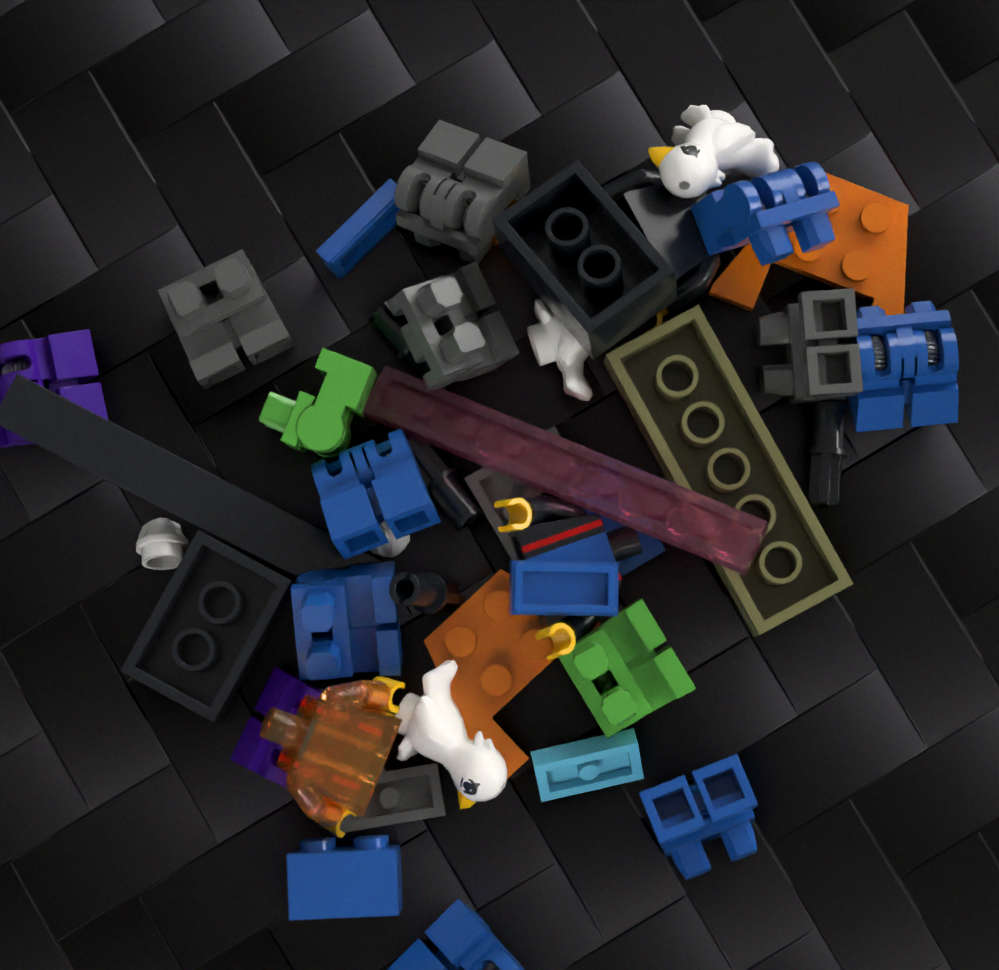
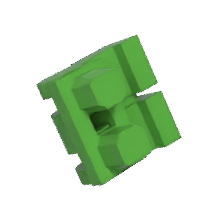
[259,348,380,458]
[558,597,696,738]

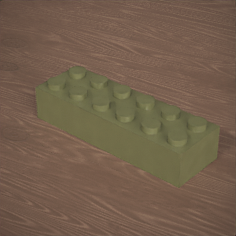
[603,305,853,637]

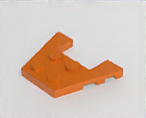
[708,172,908,316]
[424,569,601,779]

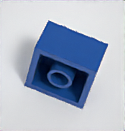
[287,835,403,920]

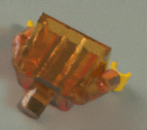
[260,676,405,838]

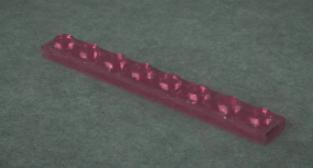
[363,365,768,575]

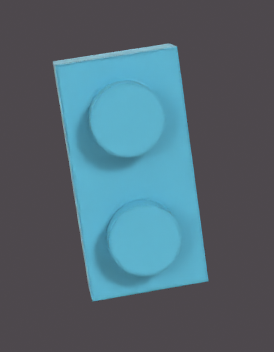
[530,728,644,802]

